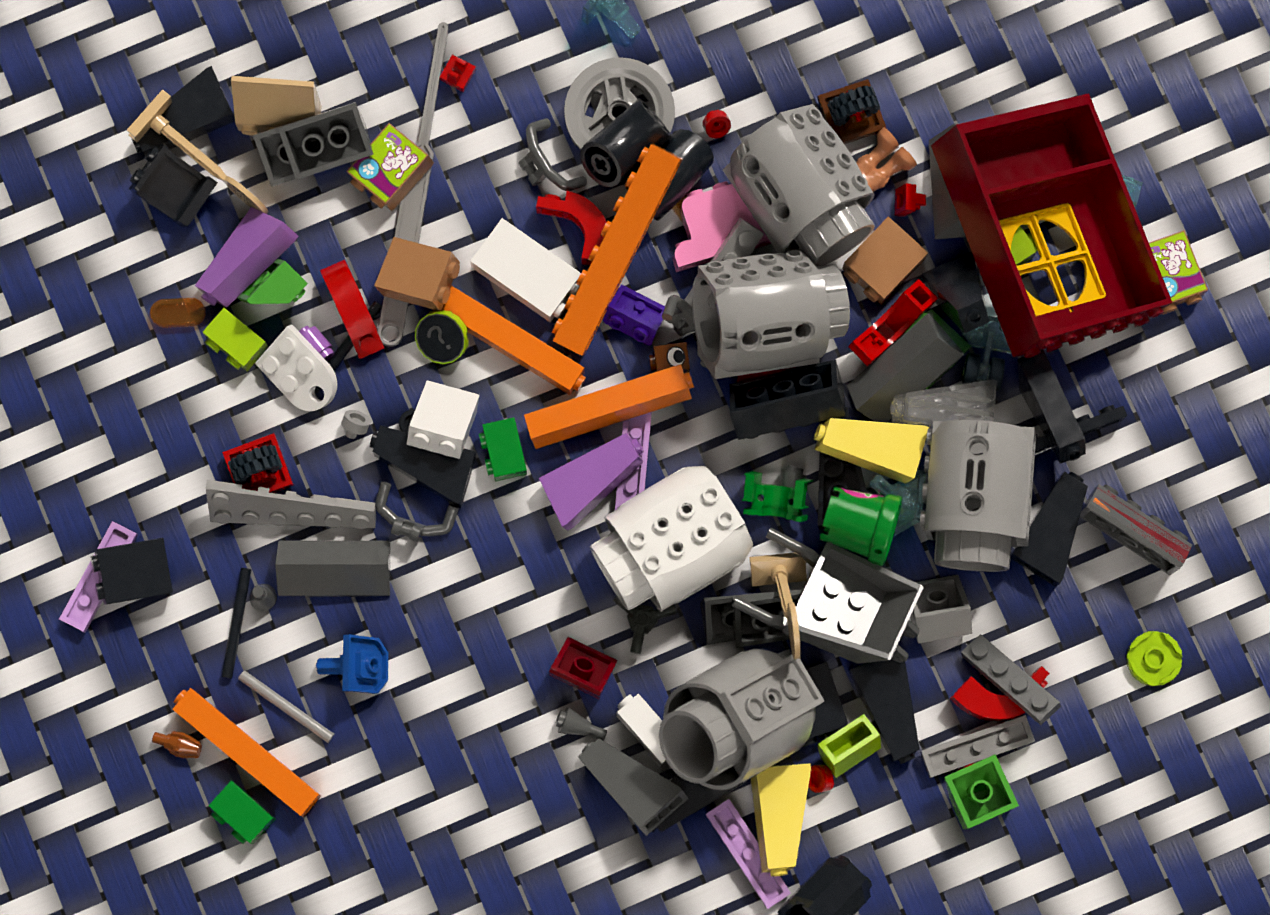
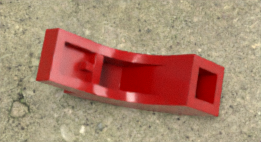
[536,191,607,266]
[320,260,384,359]
[849,280,938,366]
[950,666,1050,721]

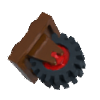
[817,79,887,145]

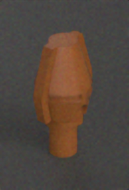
[152,731,202,758]

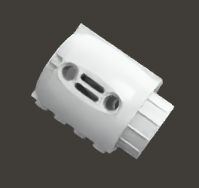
[590,466,753,611]

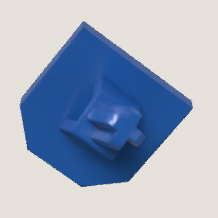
[316,634,388,694]

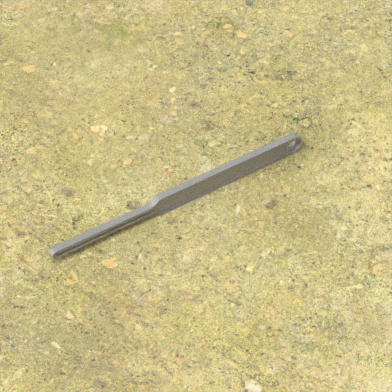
[378,22,449,347]

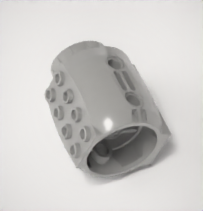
[723,104,875,266]
[692,250,850,379]
[920,420,1036,572]
[659,649,825,790]

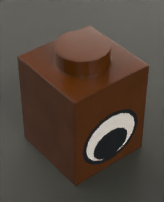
[649,342,690,373]

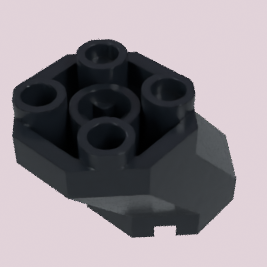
[777,855,872,915]

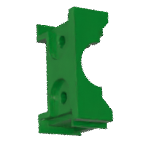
[742,471,813,522]

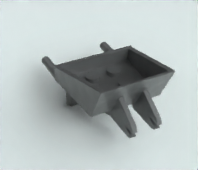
[732,527,924,664]

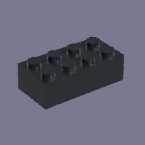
[729,359,846,440]

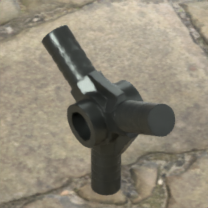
[613,596,677,654]

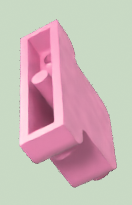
[673,181,772,272]

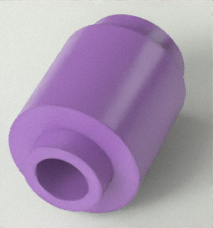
[299,326,335,361]

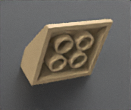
[231,76,322,136]

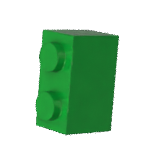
[479,417,527,482]
[208,780,276,844]

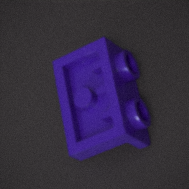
[603,284,665,346]

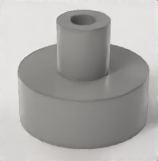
[341,410,371,439]

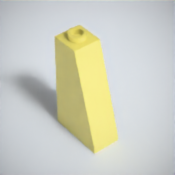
[814,418,930,484]
[751,764,811,877]

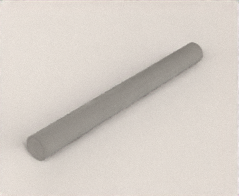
[238,670,335,743]

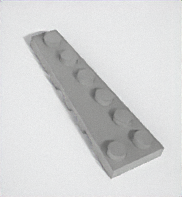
[206,480,376,529]

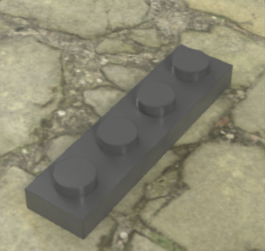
[961,634,1061,725]

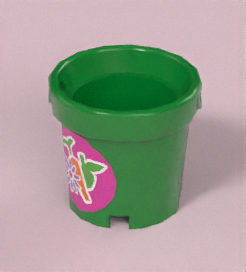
[820,487,903,566]

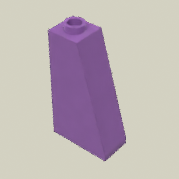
[195,207,299,308]
[539,433,644,531]

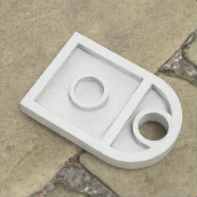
[255,325,337,411]

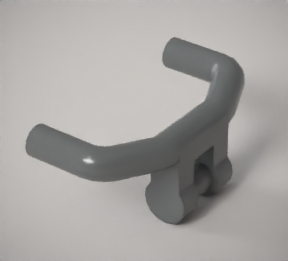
[518,118,587,191]
[662,295,707,368]
[375,482,459,542]

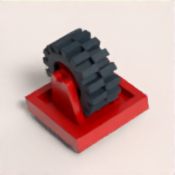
[222,433,294,493]

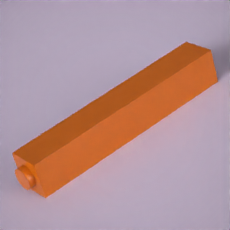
[432,285,586,395]
[524,364,694,449]
[172,688,321,817]

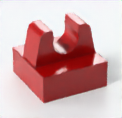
[440,54,476,92]
[895,183,926,217]

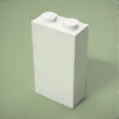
[470,218,581,322]

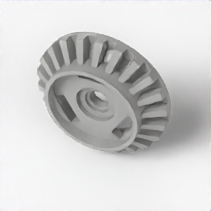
[564,58,675,150]

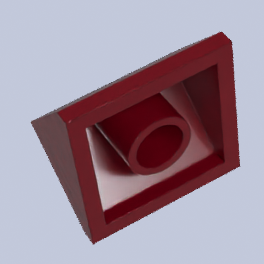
[549,637,618,699]

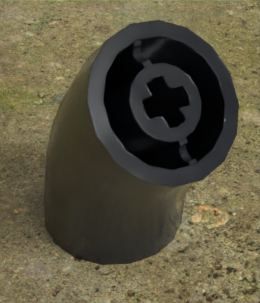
[580,98,673,187]
[624,129,714,221]

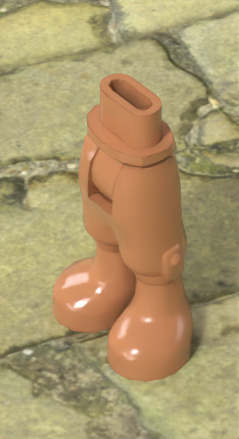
[856,127,917,192]

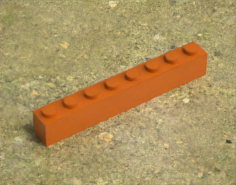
[552,144,683,356]

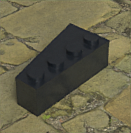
[818,407,867,530]

